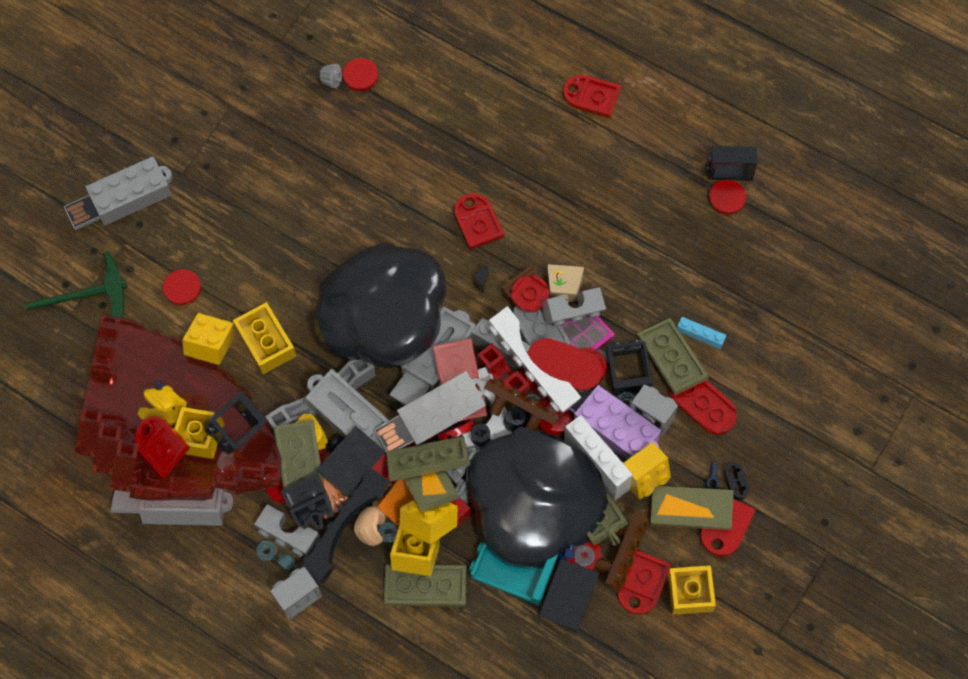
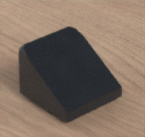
[473,265,489,293]

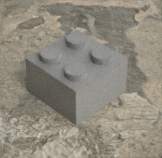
[631,384,678,437]
[270,567,322,620]

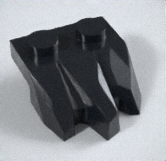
[281,472,334,529]

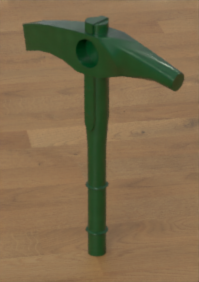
[25,252,128,320]

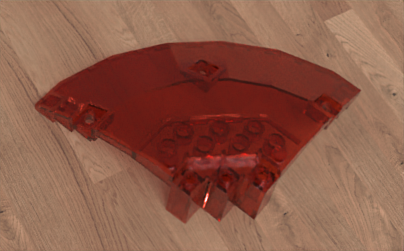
[75,315,282,501]

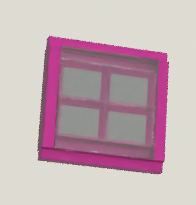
[561,316,615,350]

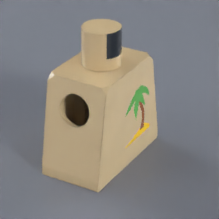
[547,264,584,303]

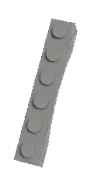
[265,360,376,433]

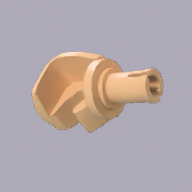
[354,499,386,546]

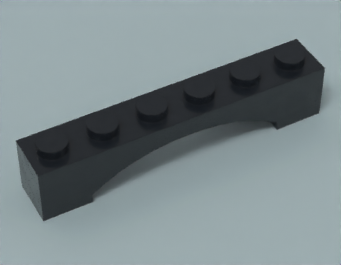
[301,469,394,584]

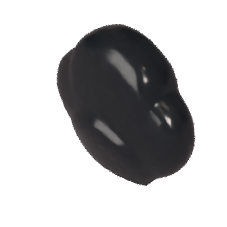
[313,242,447,368]
[465,427,608,569]

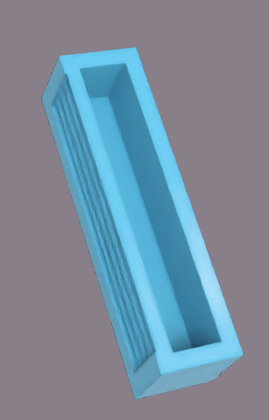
[677,317,726,350]

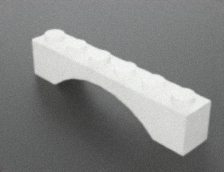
[488,306,581,415]

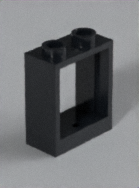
[705,146,758,181]
[606,340,653,395]
[202,391,267,455]

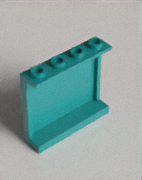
[469,542,558,605]

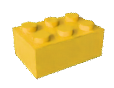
[233,302,296,374]

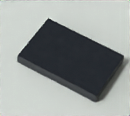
[316,426,386,497]
[539,559,599,631]

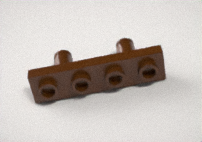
[484,378,560,431]
[596,511,649,593]

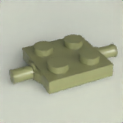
[587,492,628,546]

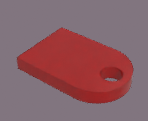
[563,75,621,119]
[455,193,504,250]
[135,416,190,478]
[700,499,756,557]
[617,550,672,615]

